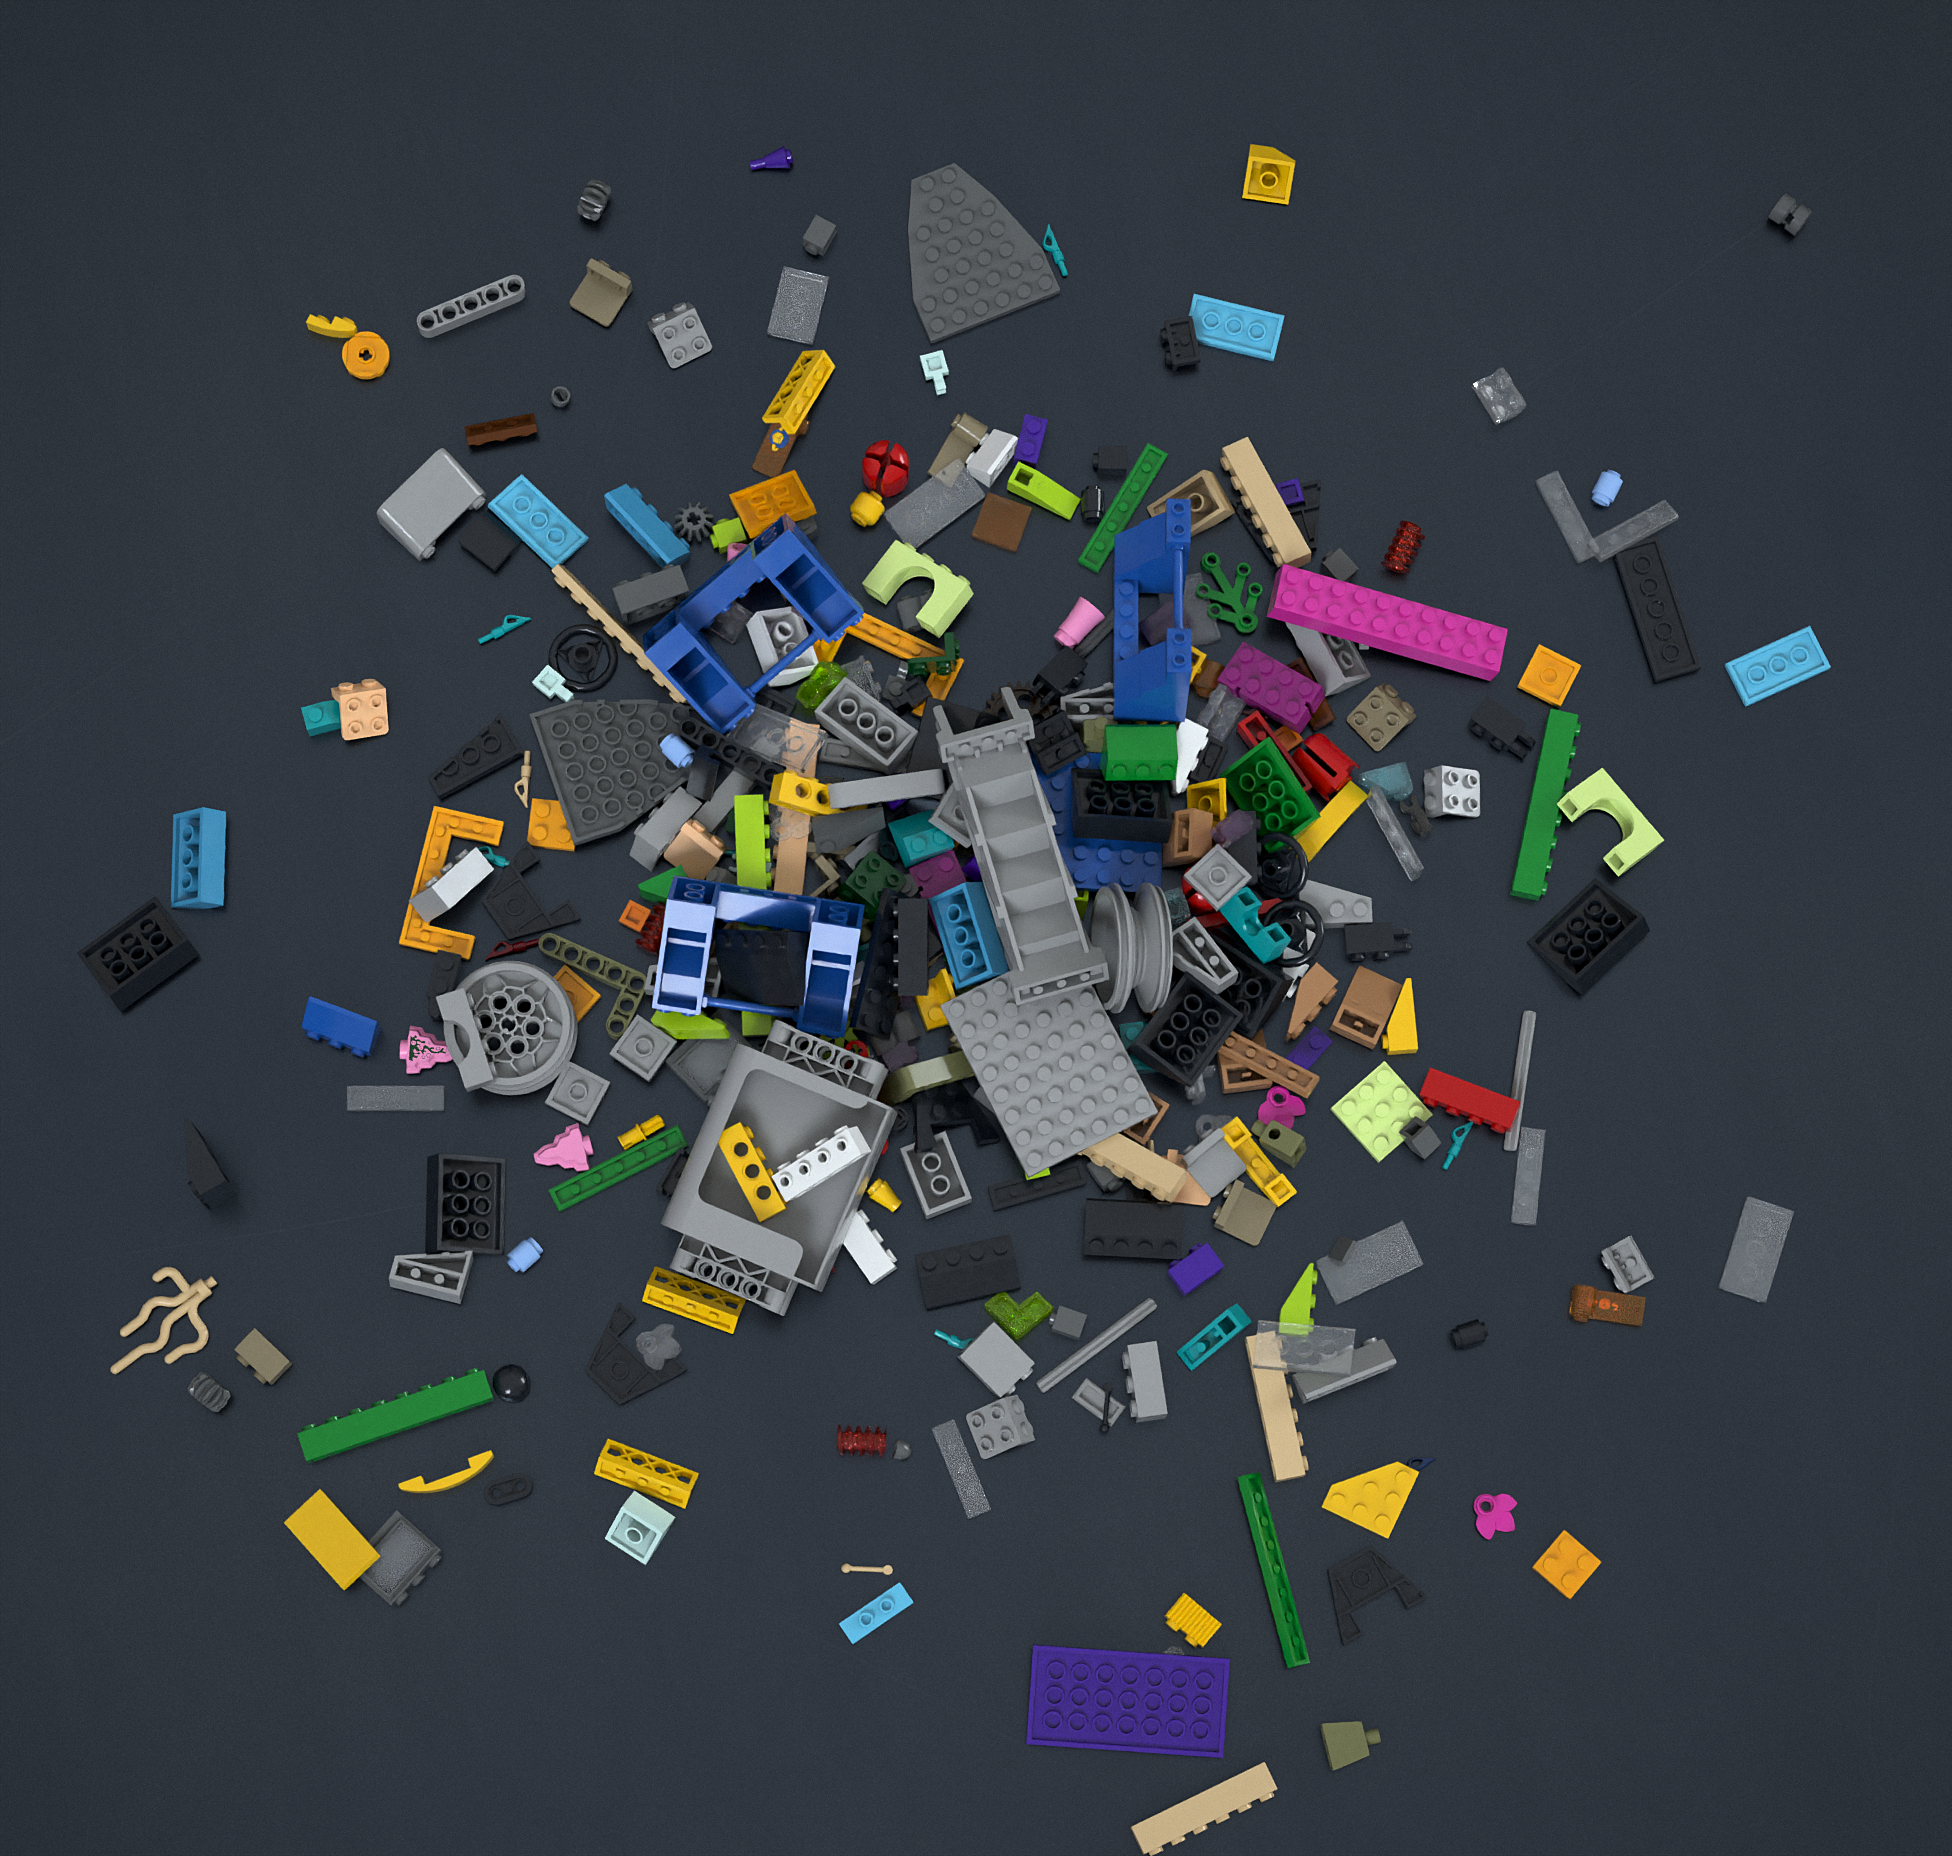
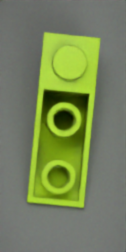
[1007,462,1081,520]
[651,1010,731,1039]
[1277,1263,1318,1338]

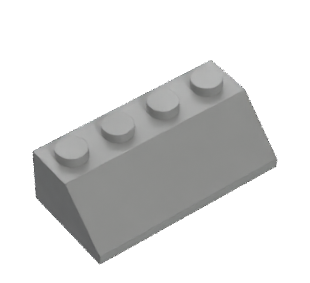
[1286,622,1371,696]
[814,677,918,776]
[1292,1337,1397,1404]

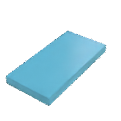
[1188,294,1285,361]
[488,474,589,569]
[1724,626,1831,707]

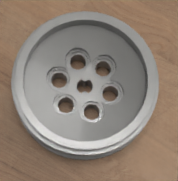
[1090,882,1173,1013]
[444,961,578,1095]

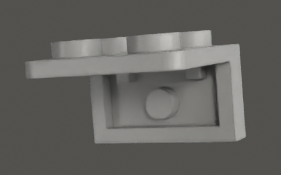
[647,302,712,368]
[1424,765,1480,818]
[1180,1128,1246,1198]
[966,1395,1035,1459]

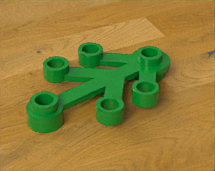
[1195,552,1263,633]

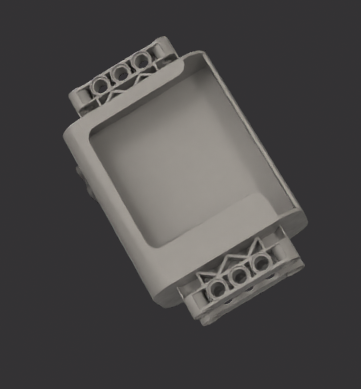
[660,1019,898,1316]

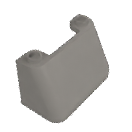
[377,448,487,561]

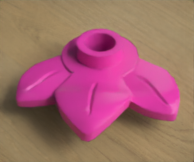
[1258,1086,1306,1129]
[1473,1494,1517,1540]

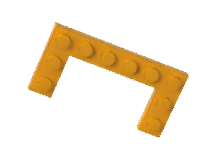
[813,613,964,718]
[399,806,504,961]

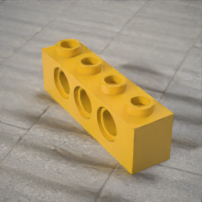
[768,770,868,817]
[718,1122,789,1223]

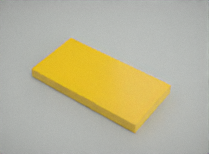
[284,1489,381,1591]

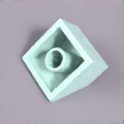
[605,1491,675,1565]

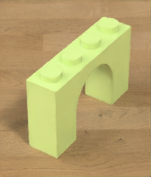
[862,540,974,638]
[1557,768,1664,877]

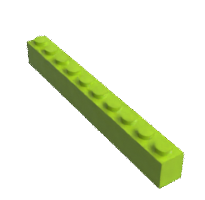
[734,794,776,1037]

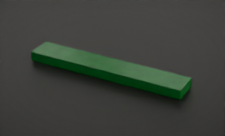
[1078,443,1168,574]
[548,1124,689,1212]

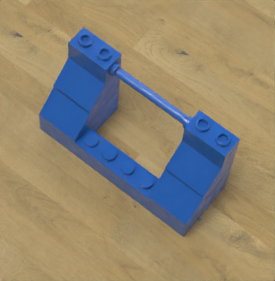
[1113,499,1191,722]
[643,512,864,734]
[652,876,865,1039]

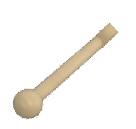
[841,1563,893,1575]

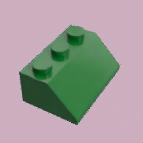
[1100,724,1178,781]

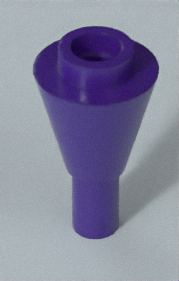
[749,145,793,170]

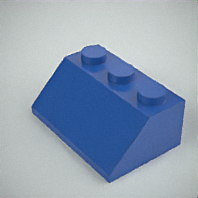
[302,996,382,1057]

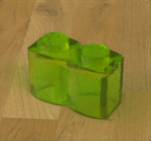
[796,661,848,709]

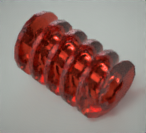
[1381,520,1425,573]
[635,902,666,956]
[837,1425,887,1457]

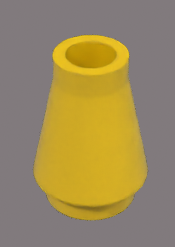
[866,1177,902,1213]

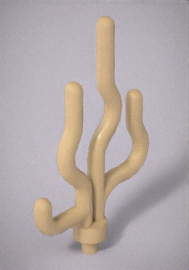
[111,1267,217,1374]

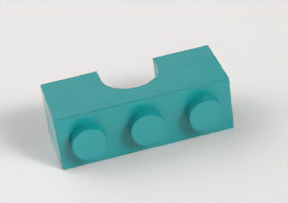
[1219,886,1291,964]

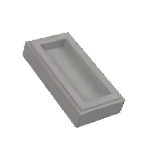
[1072,1378,1126,1427]

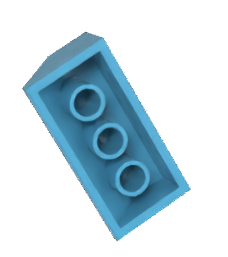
[604,484,690,567]
[171,807,226,909]
[929,882,1009,990]

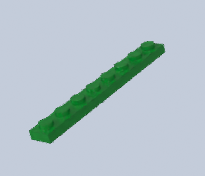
[1237,1472,1310,1668]

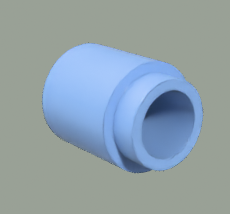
[1592,470,1623,507]
[660,733,695,768]
[507,1237,543,1273]

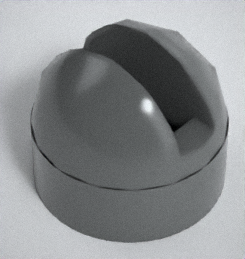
[550,386,570,407]
[892,1439,911,1460]

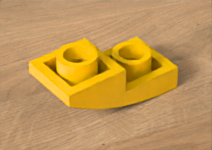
[306,314,358,338]

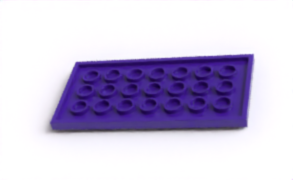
[1026,1644,1230,1758]

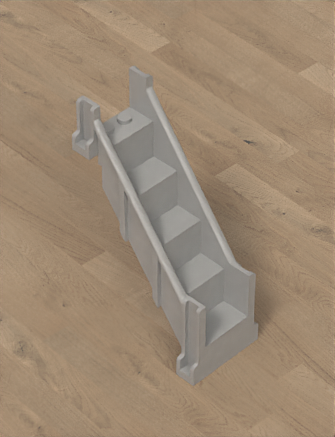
[933,687,1109,1005]

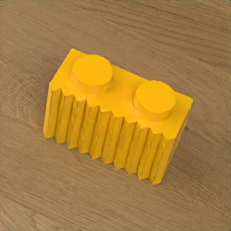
[1164,1593,1222,1648]

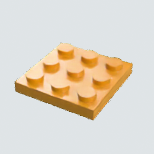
[729,470,817,539]

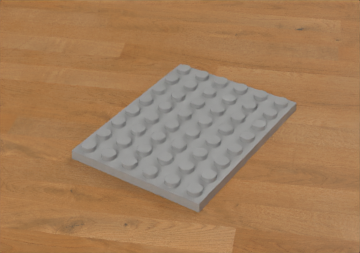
[940,971,1158,1178]

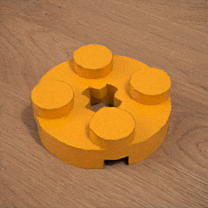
[342,332,390,379]

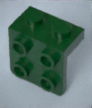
[907,632,960,677]
[836,851,906,922]

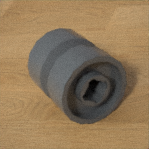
[1768,193,1812,236]

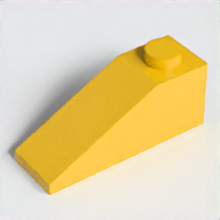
[1381,978,1418,1055]

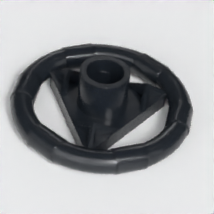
[548,624,618,692]
[1255,832,1309,900]
[1261,899,1325,968]

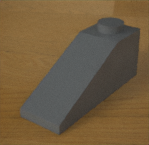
[811,807,886,854]

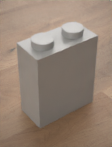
[957,1322,1035,1398]

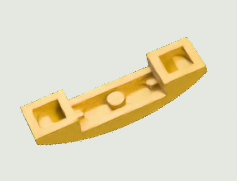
[1289,780,1368,863]
[1221,1117,1297,1207]
[398,1450,494,1493]

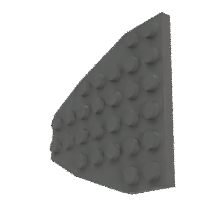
[908,163,1061,344]
[529,699,716,846]

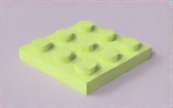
[1330,1061,1433,1163]

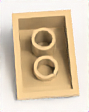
[1146,470,1235,537]

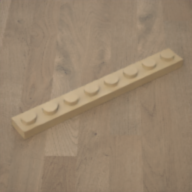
[551,564,689,704]

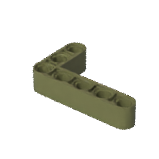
[538,933,647,1040]
[878,1051,975,1107]

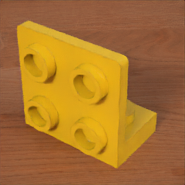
[914,968,958,1032]

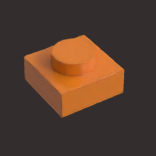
[1274,726,1304,752]
[619,900,651,933]

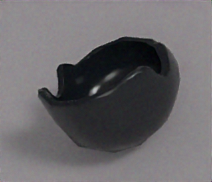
[492,1364,531,1404]

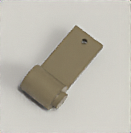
[927,412,988,488]

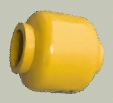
[850,491,885,527]

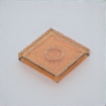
[972,492,1032,552]

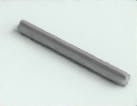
[1503,1010,1536,1151]
[1036,1298,1157,1393]

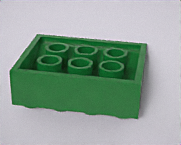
[1219,736,1321,853]

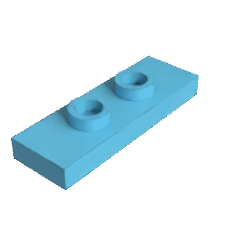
[839,1582,914,1645]

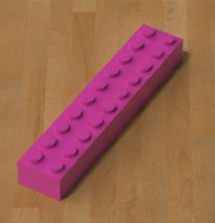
[1267,564,1508,681]

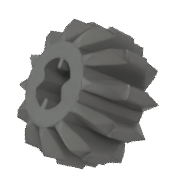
[577,179,611,221]
[674,502,714,542]
[188,1372,231,1412]

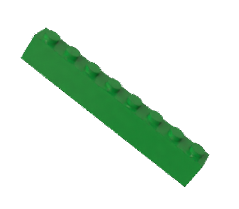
[1510,709,1581,901]
[297,1368,495,1463]

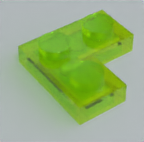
[985,1292,1053,1340]

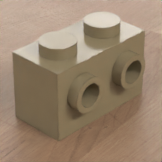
[234,1328,292,1385]

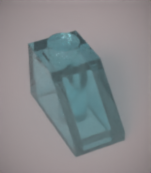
[1358,761,1413,801]

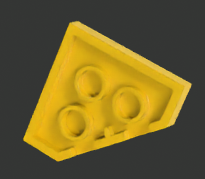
[1322,1461,1419,1538]

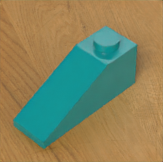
[301,700,341,736]
[1176,1303,1252,1371]

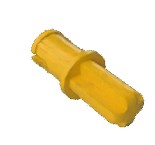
[618,1115,665,1150]

